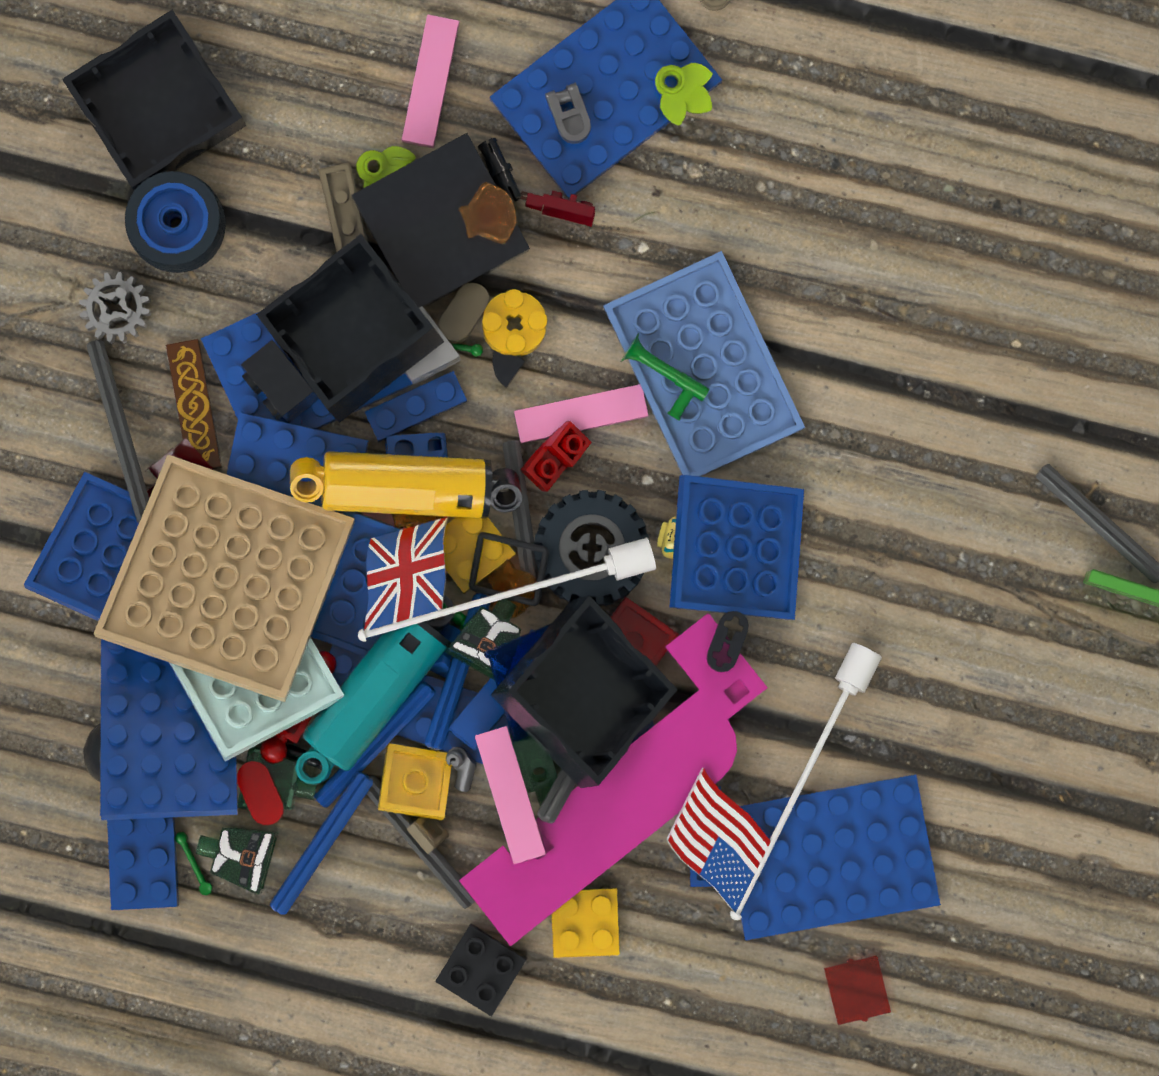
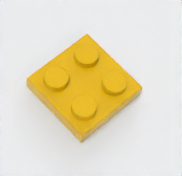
[443,517,516,594]
[378,743,452,820]
[552,888,620,958]

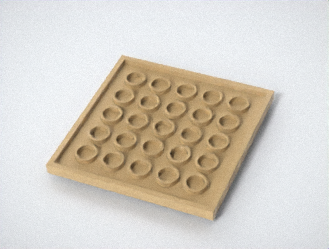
[94,455,355,702]

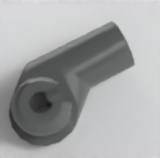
[446,747,476,792]

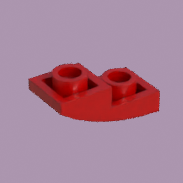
[520,421,592,492]

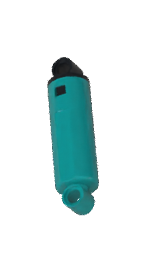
[295,595,455,784]

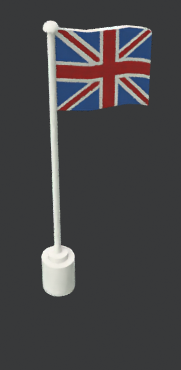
[358,517,656,642]

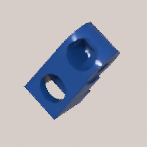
[385,433,448,458]

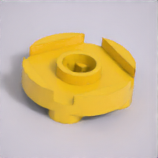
[482,289,547,356]

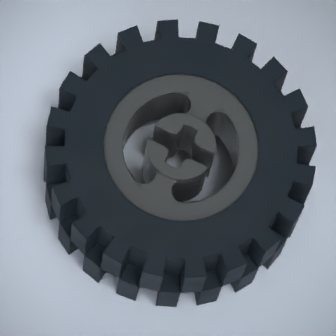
[534,490,650,606]

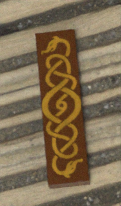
[166,339,222,469]

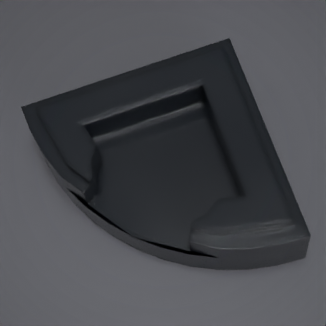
[492,350,525,388]

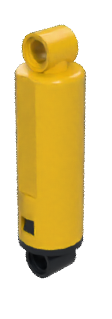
[290,451,523,519]

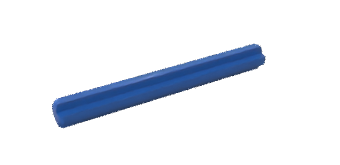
[424,593,490,750]
[315,681,435,808]
[270,771,373,915]

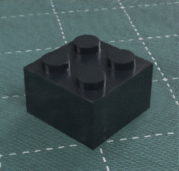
[241,340,319,423]

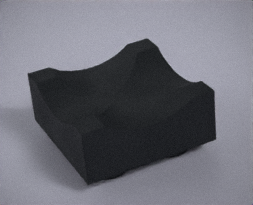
[435,924,527,1017]

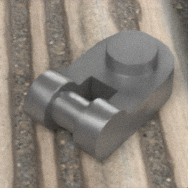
[545,82,591,144]

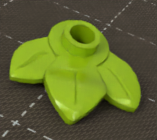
[655,63,713,126]
[356,146,416,188]

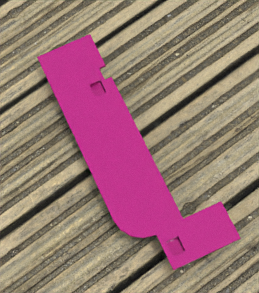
[459,613,768,947]

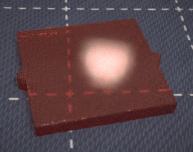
[824,955,891,1025]

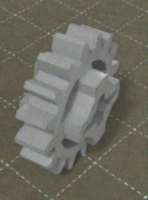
[79,272,152,344]

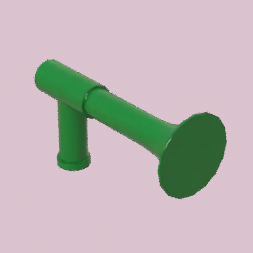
[621,333,710,421]

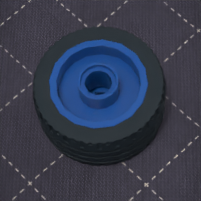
[125,171,226,273]

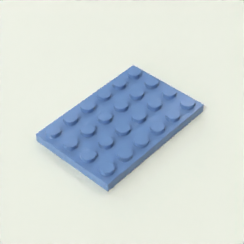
[603,251,805,477]

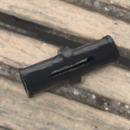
[477,138,523,205]

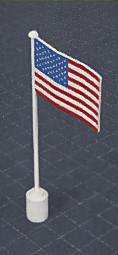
[666,643,882,920]

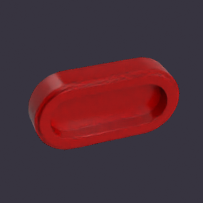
[237,761,284,825]

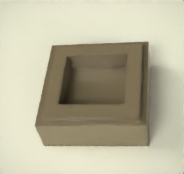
[406,817,449,854]

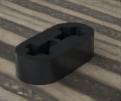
[706,611,749,673]

